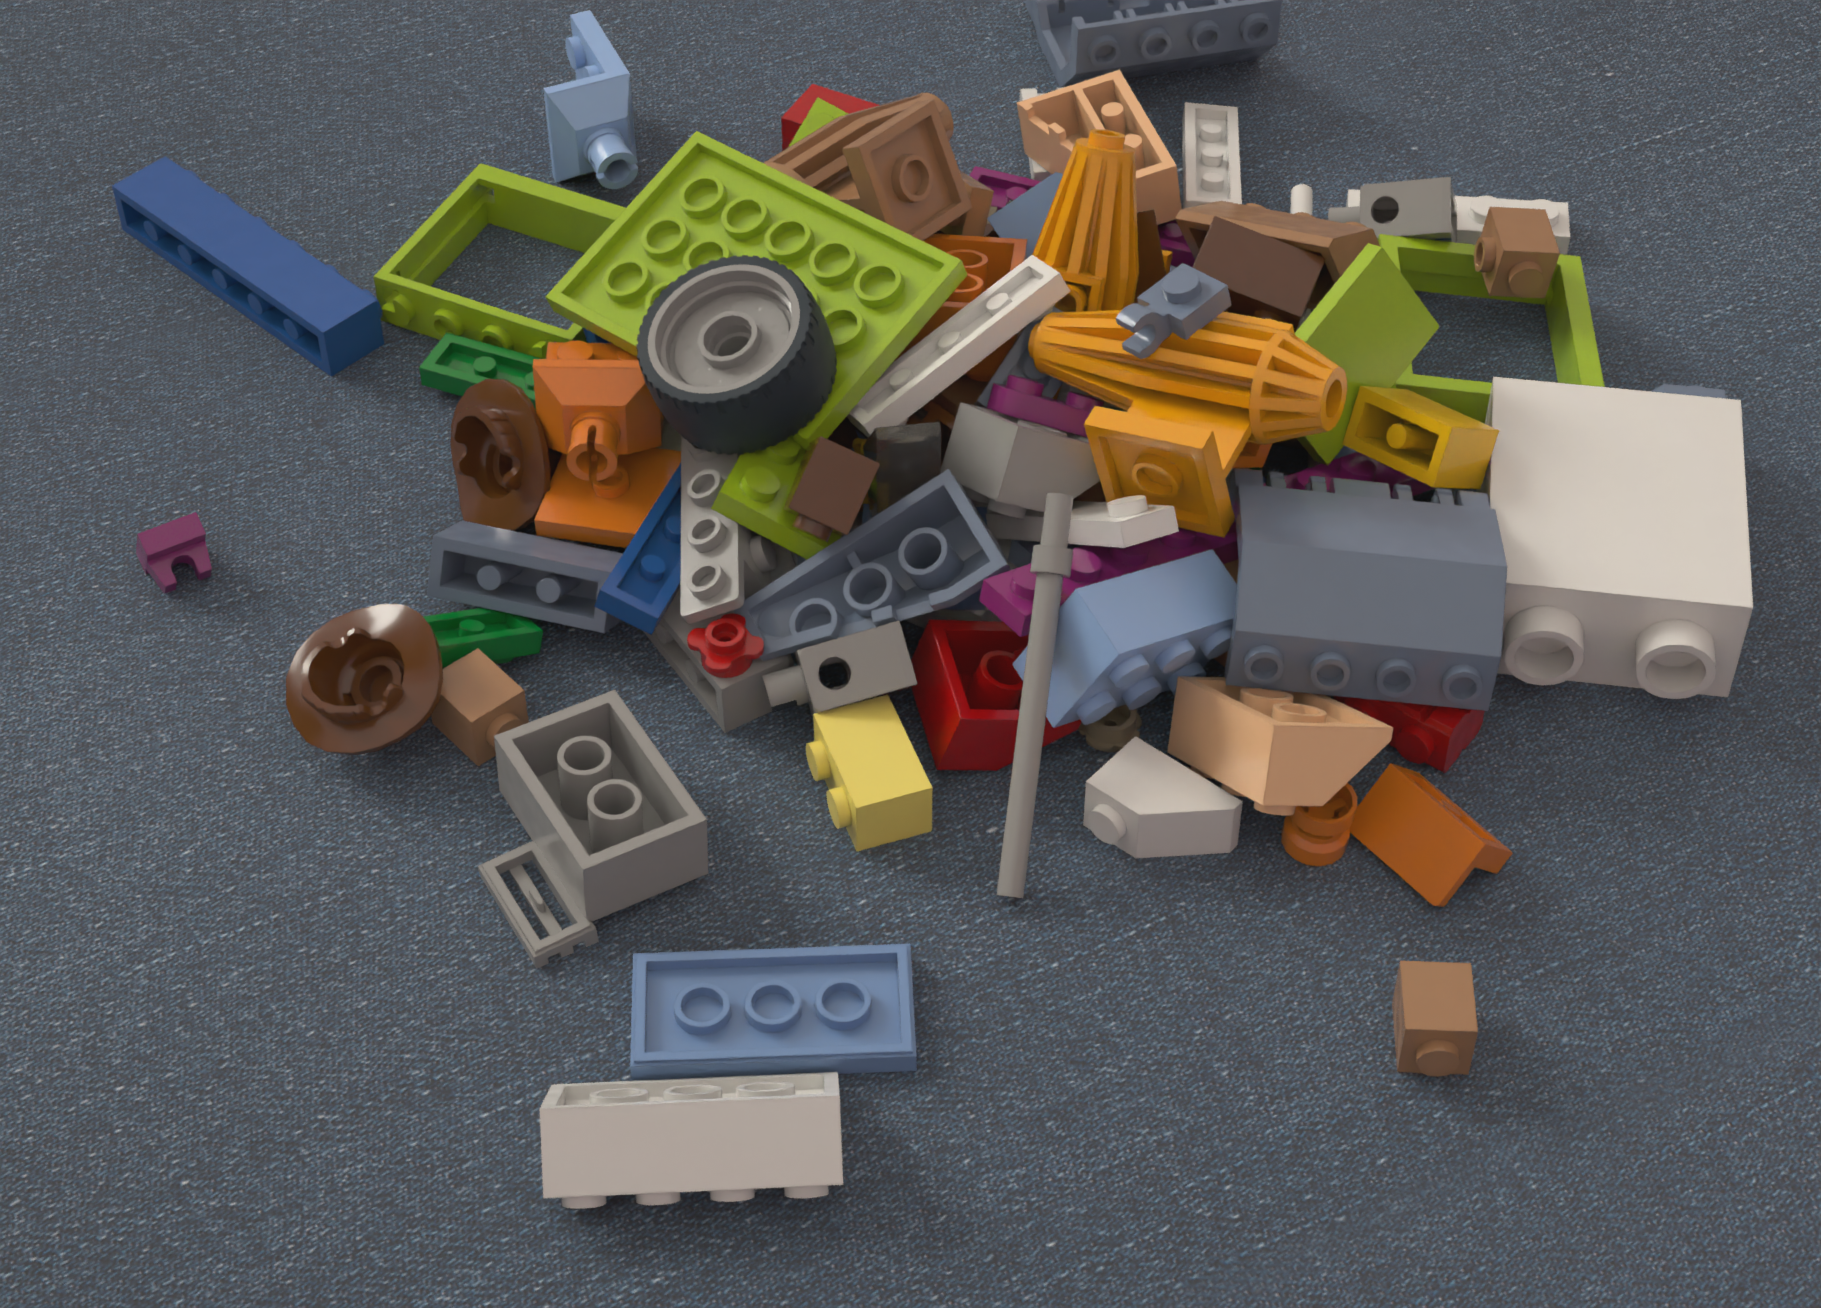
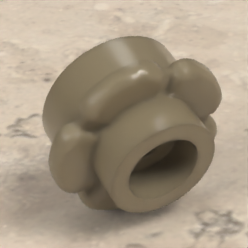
[1078,704,1142,752]

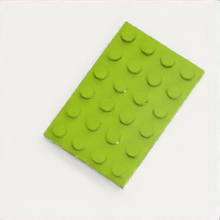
[545,131,967,449]

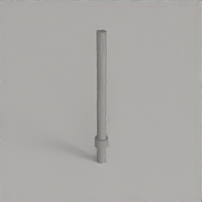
[996,493,1074,898]

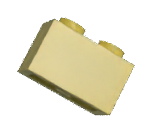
[806,695,933,852]

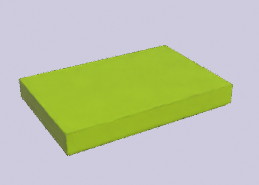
[1295,243,1440,466]

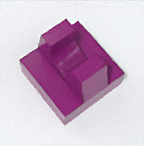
[136,512,212,594]

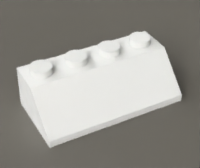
[540,1072,843,1209]

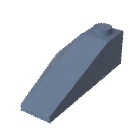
[733,469,1011,661]

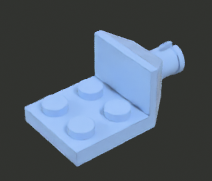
[543,10,638,189]

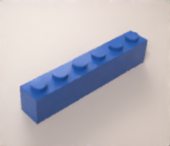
[112,156,384,377]

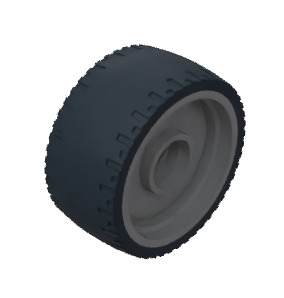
[637,255,837,455]

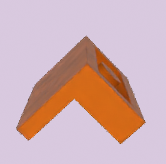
[1350,763,1513,907]

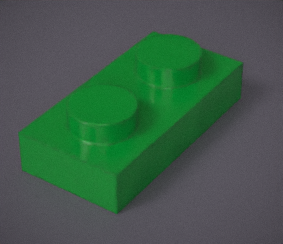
[423,608,543,669]

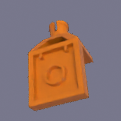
[533,340,664,481]

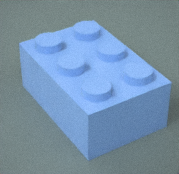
[1012,549,1237,728]

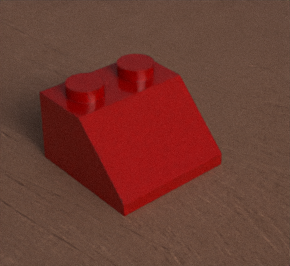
[911,619,1081,771]

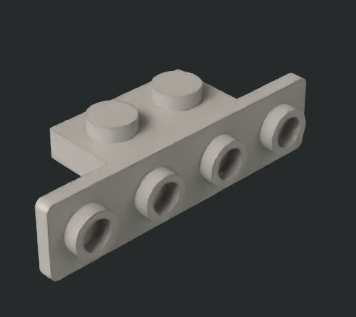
[680,437,777,624]

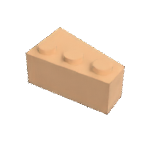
[1017,70,1182,226]

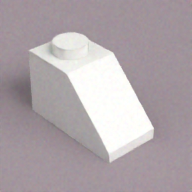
[1083,736,1243,858]

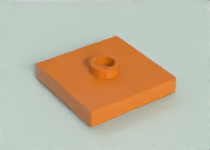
[534,448,681,548]

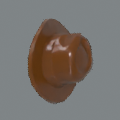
[450,379,562,531]
[286,603,443,755]

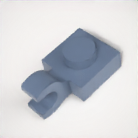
[1116,263,1232,359]

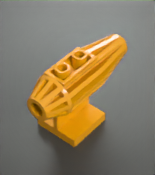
[1019,129,1173,399]
[1028,310,1347,538]

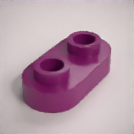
[987,374,1104,437]

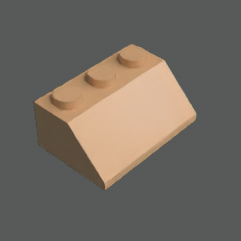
[1168,676,1393,816]

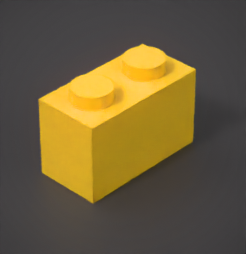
[1342,386,1499,489]

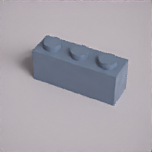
[427,520,623,633]

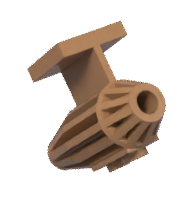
[764,93,972,241]

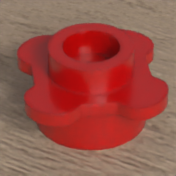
[687,613,764,678]

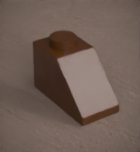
[783,436,880,542]

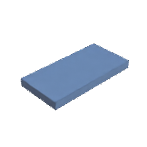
[630,944,917,1081]

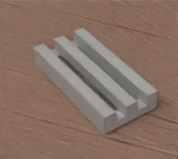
[478,841,599,969]

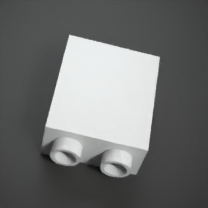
[1476,377,1753,699]

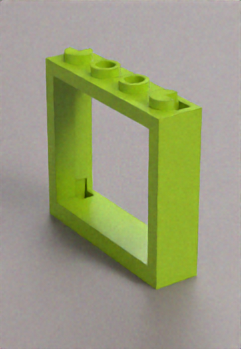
[373,163,626,359]
[1378,234,1605,424]

